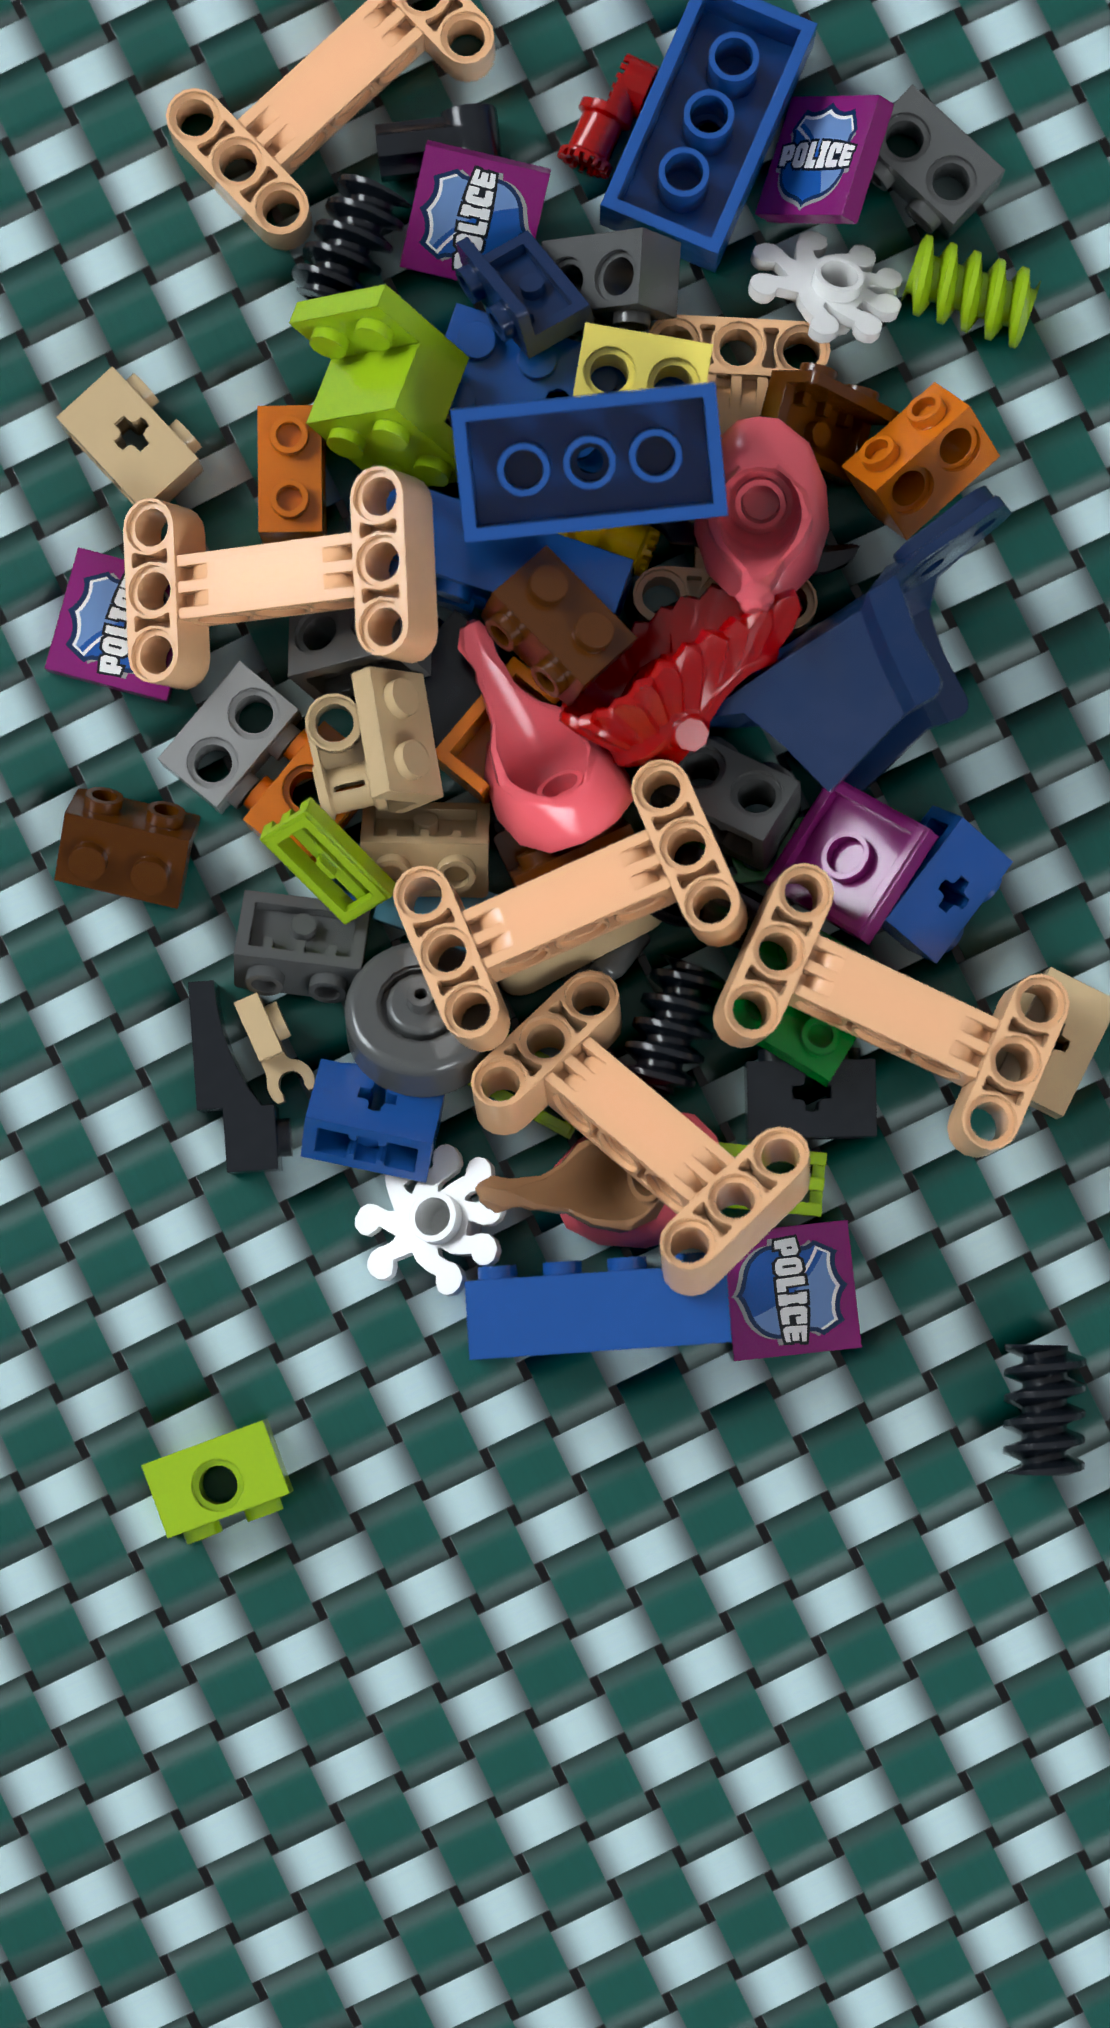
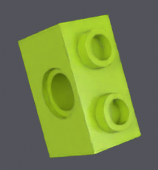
[141,1419,294,1545]

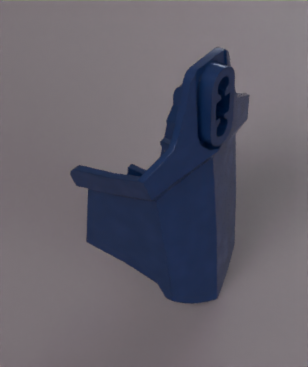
[709,486,1011,793]

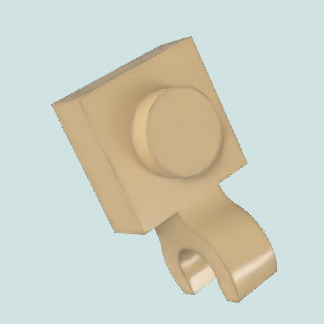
[234,992,316,1105]

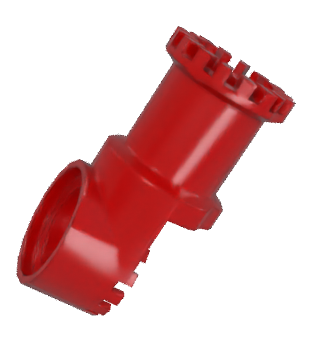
[557,53,660,179]

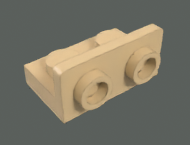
[360,802,490,898]

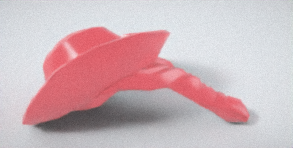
[694,416,829,614]
[457,620,633,853]

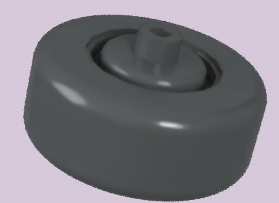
[345,942,495,1097]

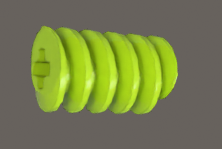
[901,234,1041,349]

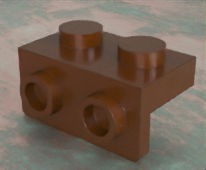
[760,362,899,485]
[481,545,637,707]
[54,787,201,909]

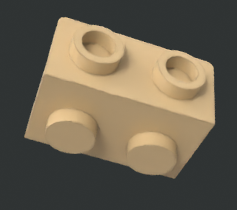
[351,666,444,814]

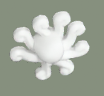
[748,231,903,344]
[355,1144,507,1297]

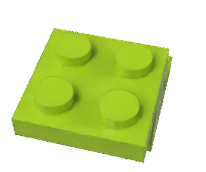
[289,284,469,487]

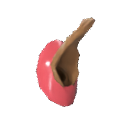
[475,1112,719,1248]

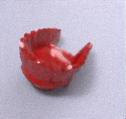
[559,583,801,768]

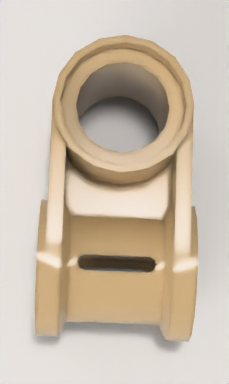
[305,693,388,821]

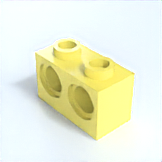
[573,322,713,396]

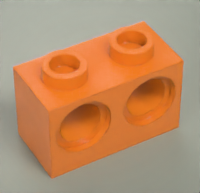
[841,382,1000,540]

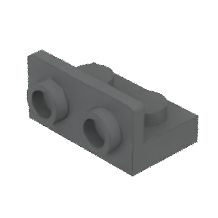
[234,890,371,1003]

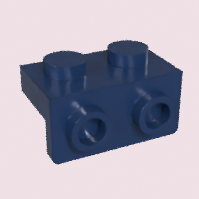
[455,230,595,359]

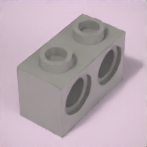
[157,661,302,815]

